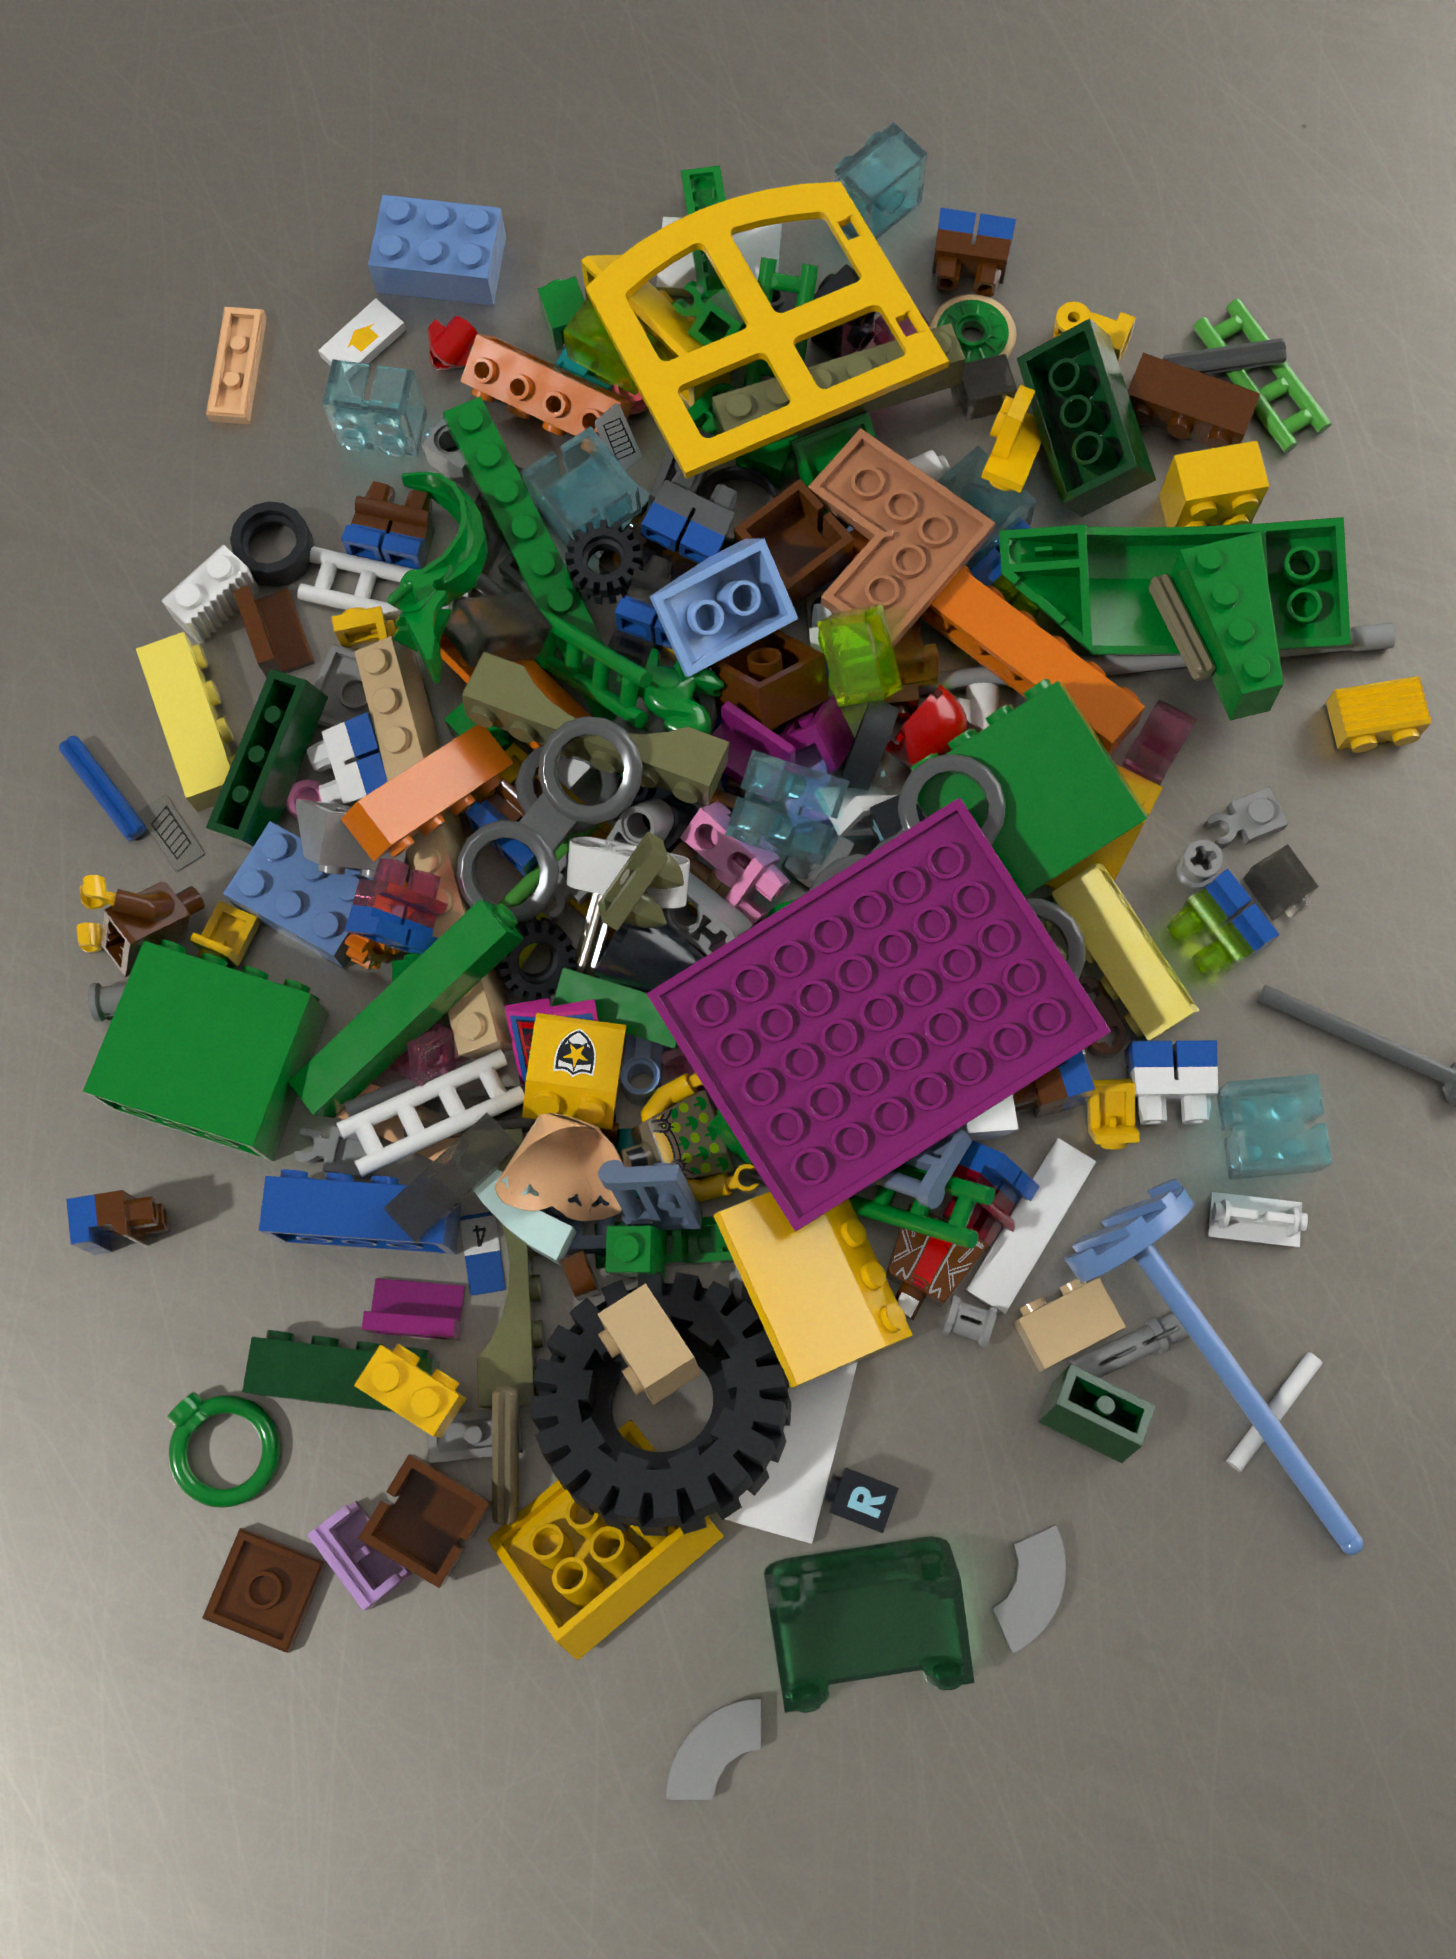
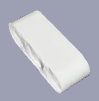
[566,836,690,908]

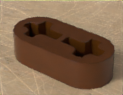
[1079,976,1127,1059]
[561,1250,600,1301]

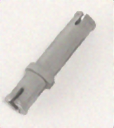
[1068,1313,1189,1378]

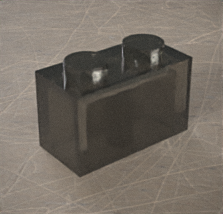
[443,592,553,668]

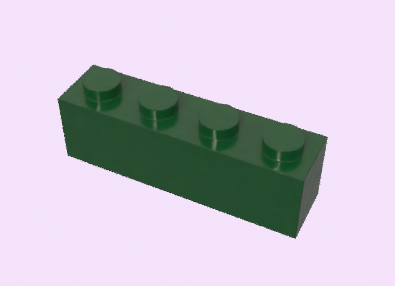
[206,669,328,849]
[242,1330,440,1413]

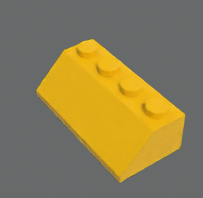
[581,254,731,407]

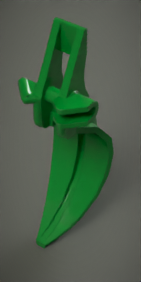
[387,472,488,683]

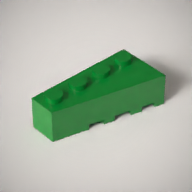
[1171,531,1284,721]

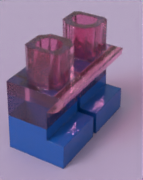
[345,858,448,954]

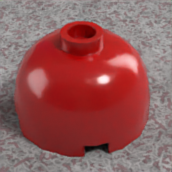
[885,684,967,768]

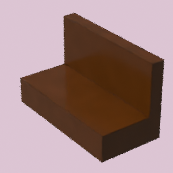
[233,585,315,678]

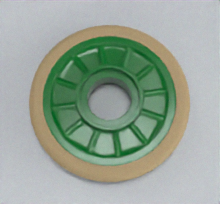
[928,294,1016,375]

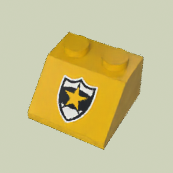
[522,1013,626,1130]

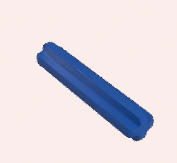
[59,736,146,841]

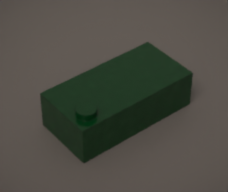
[1016,318,1156,517]

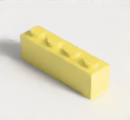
[136,632,235,812]
[1051,863,1200,1041]

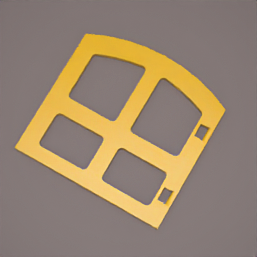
[586,182,949,479]

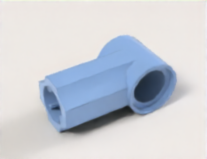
[620,1034,664,1106]

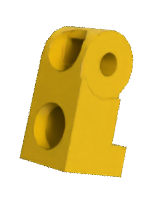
[1053,301,1136,363]

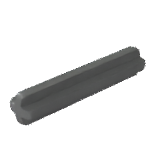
[1163,338,1287,374]

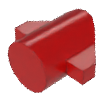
[427,316,478,370]

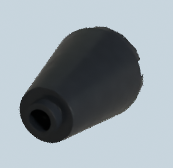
[593,922,705,992]

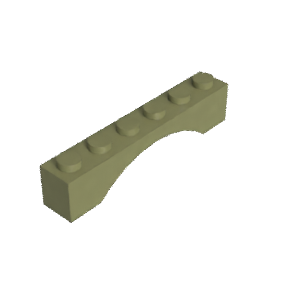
[462,652,729,806]
[468,1128,544,1409]

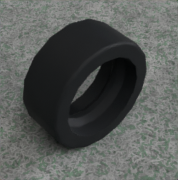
[230,501,314,586]

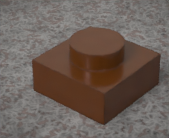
[874,684,920,723]

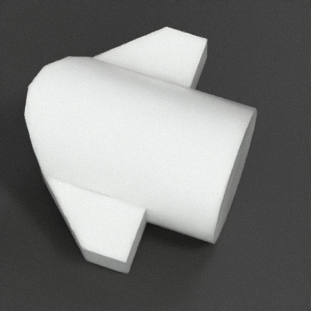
[957,683,1002,733]

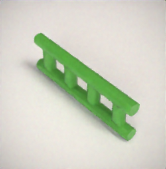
[1193,298,1332,453]

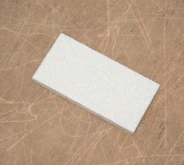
[724,1362,858,1544]

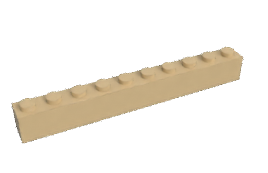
[354,636,513,1059]

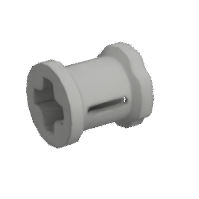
[1176,839,1223,889]
[88,980,128,1022]
[942,1295,998,1348]

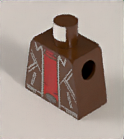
[886,1202,988,1321]

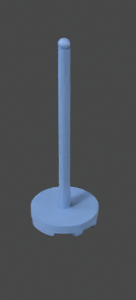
[1064,1179,1364,1555]

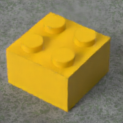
[1159,441,1270,527]

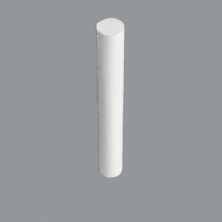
[1226,1352,1323,1472]

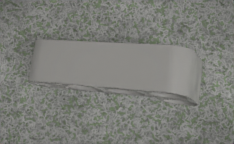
[606,798,753,956]

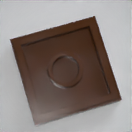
[202,1528,327,1653]

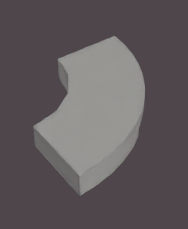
[991,1525,1066,1654]
[666,1698,761,1800]

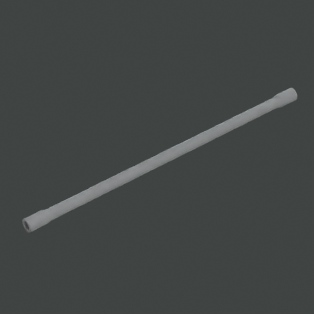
[827,623,1395,705]

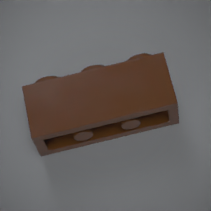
[1128,352,1260,449]

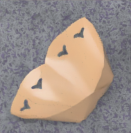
[495,1113,622,1221]

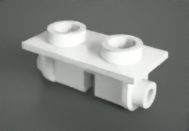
[1208,1192,1308,1248]

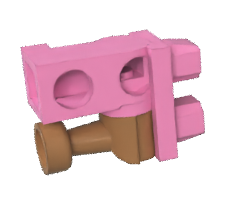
[671,801,790,926]

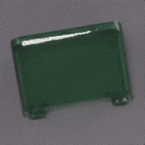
[764,1536,975,1713]

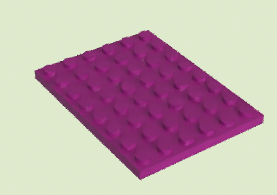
[646,797,1112,1232]

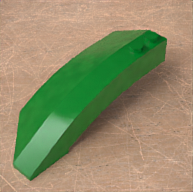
[999,517,1351,655]

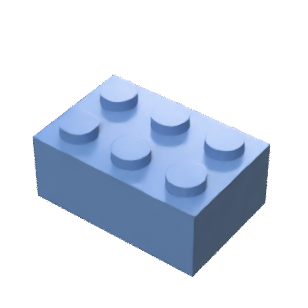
[368,195,507,306]
[223,821,378,969]

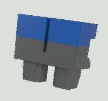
[641,469,738,564]

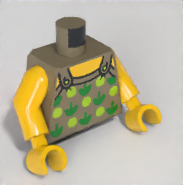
[619,1073,760,1202]

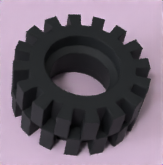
[565,520,644,604]
[494,917,577,1001]

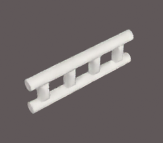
[297,546,472,621]
[336,1049,524,1177]

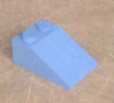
[649,538,798,677]

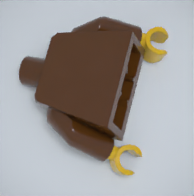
[76,875,205,978]

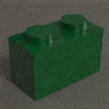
[1038,1364,1155,1463]

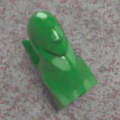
[638,648,724,734]

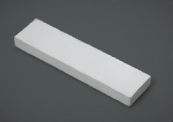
[965,1138,1096,1316]

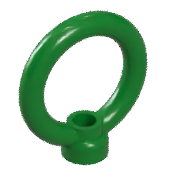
[167,1392,280,1508]

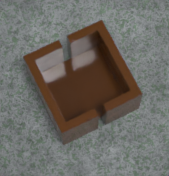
[734,479,854,607]
[358,1454,492,1588]

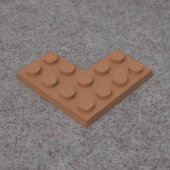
[808,428,996,653]

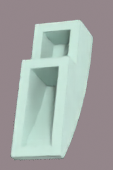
[454,1151,577,1265]

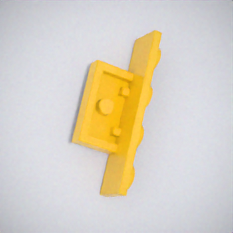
[981,385,1042,493]

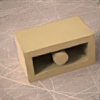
[1013,1278,1126,1372]
[597,1283,701,1405]

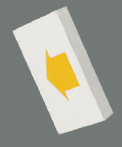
[318,298,406,382]

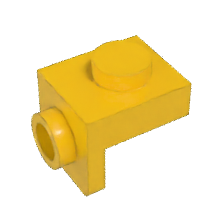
[331,606,397,648]
[189,901,261,967]
[1087,1078,1140,1150]

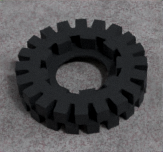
[531,1272,792,1536]

